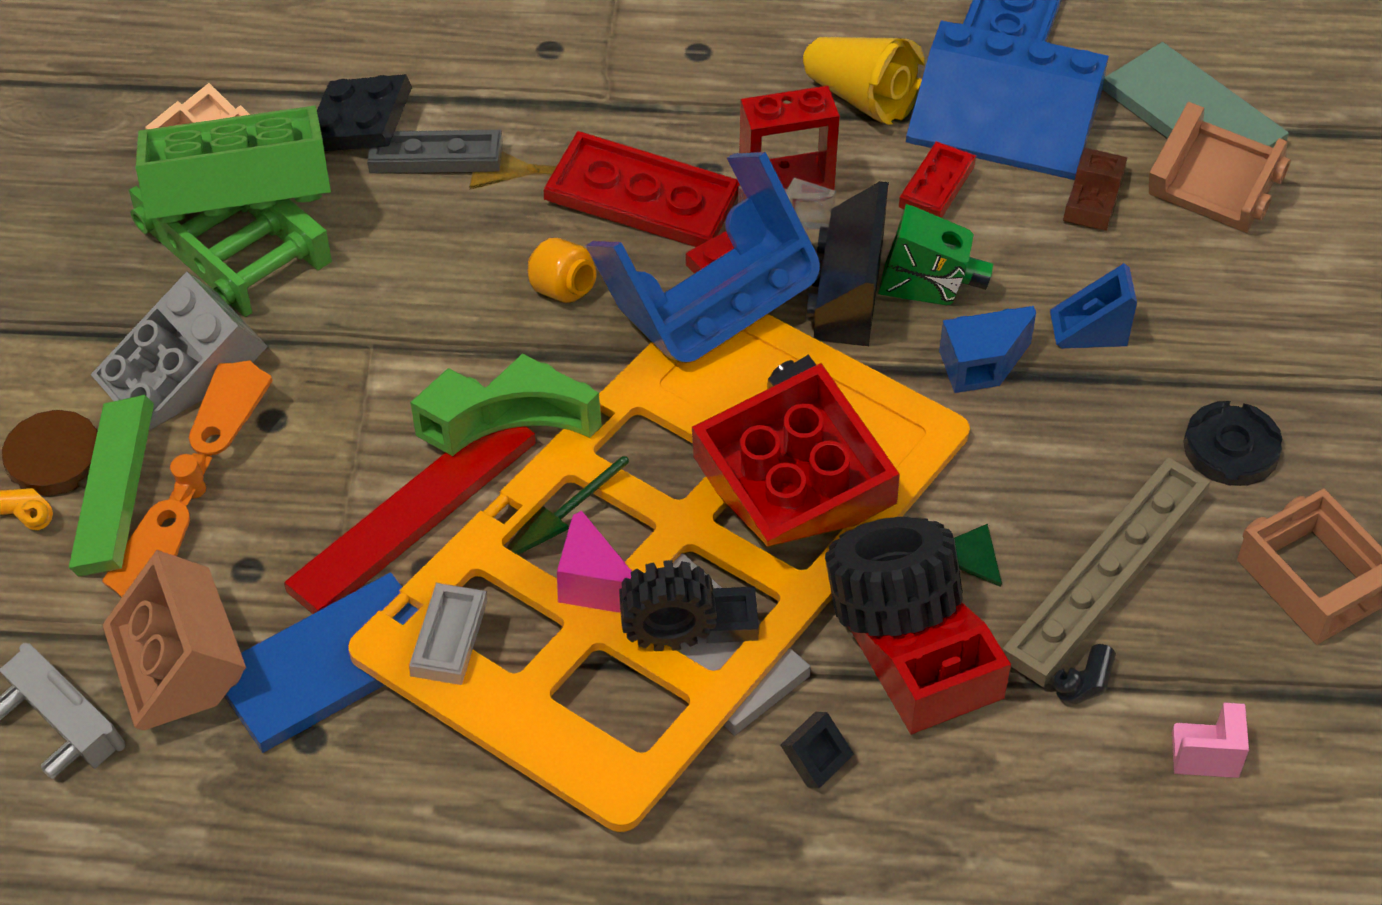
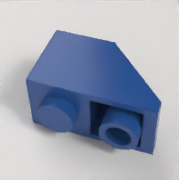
[939,306,1036,393]

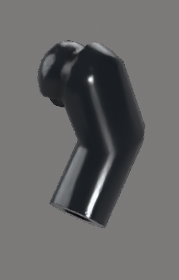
[1053,644,1116,704]

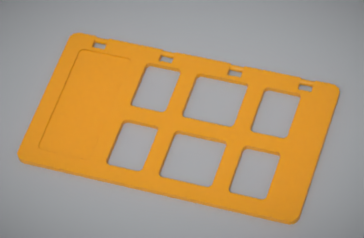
[348,314,970,832]

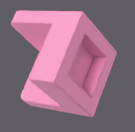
[1172,703,1249,778]

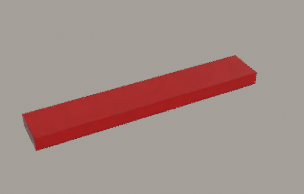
[284,426,536,614]

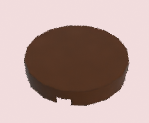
[2,410,98,496]

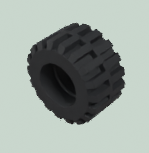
[825,516,963,636]

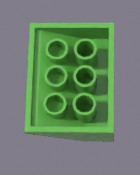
[135,105,331,223]

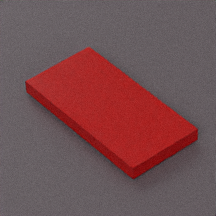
[544,131,741,247]

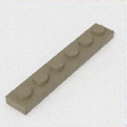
[1002,457,1211,687]

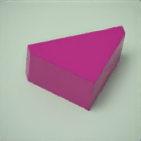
[557,510,632,613]

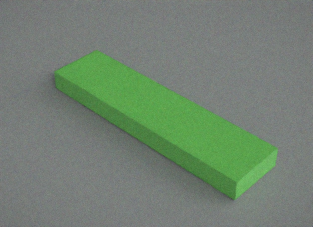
[69,395,154,577]

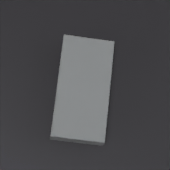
[409,583,487,685]

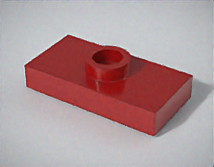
[898,141,976,218]

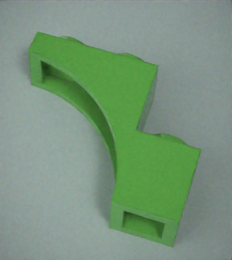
[410,353,602,456]

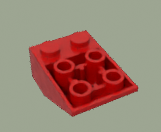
[849,602,1011,735]

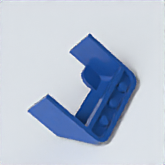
[586,152,820,362]

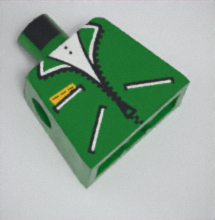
[878,204,994,306]

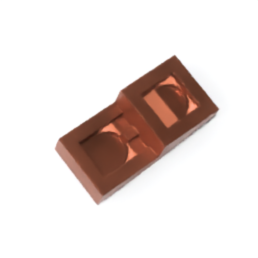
[1063,148,1128,231]

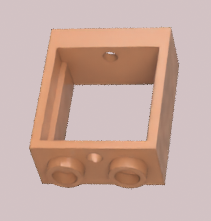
[1237,488,1382,645]

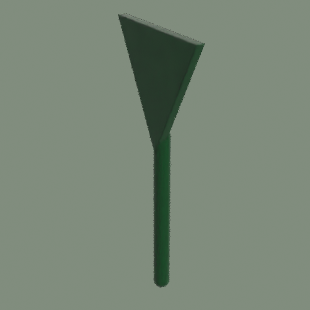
[953,523,1002,587]

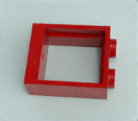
[739,86,840,200]

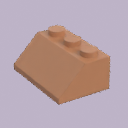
[102,550,246,731]

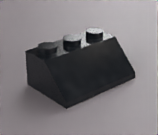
[806,181,889,347]

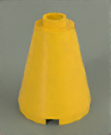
[803,37,925,125]

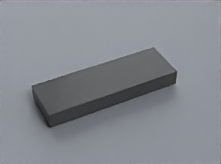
[367,130,503,173]

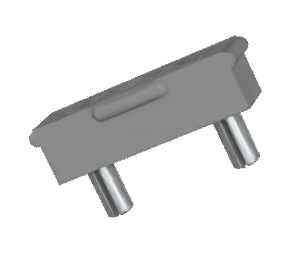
[0,643,125,778]

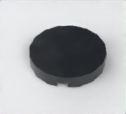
[1183,401,1282,486]

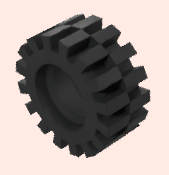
[619,560,717,651]

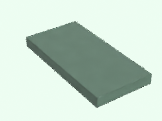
[1102,42,1289,148]

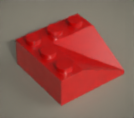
[692,363,900,547]

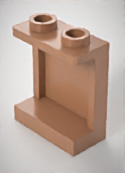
[1149,102,1291,233]

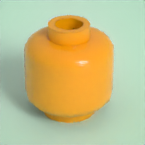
[528,238,597,303]

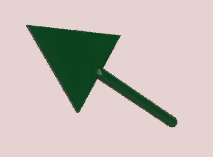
[506,456,629,555]

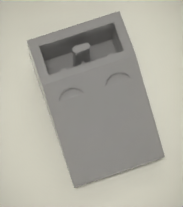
[91,271,268,430]

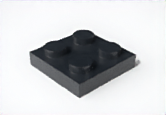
[317,74,412,151]

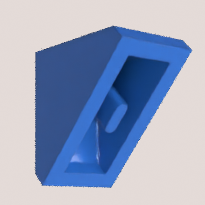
[1050,263,1137,349]

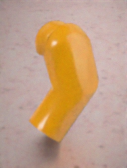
[0,488,53,530]

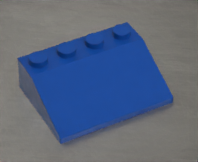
[906,20,1109,180]

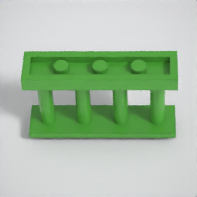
[129,186,332,317]

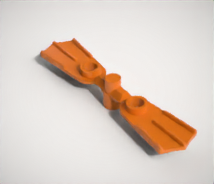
[102,360,273,598]

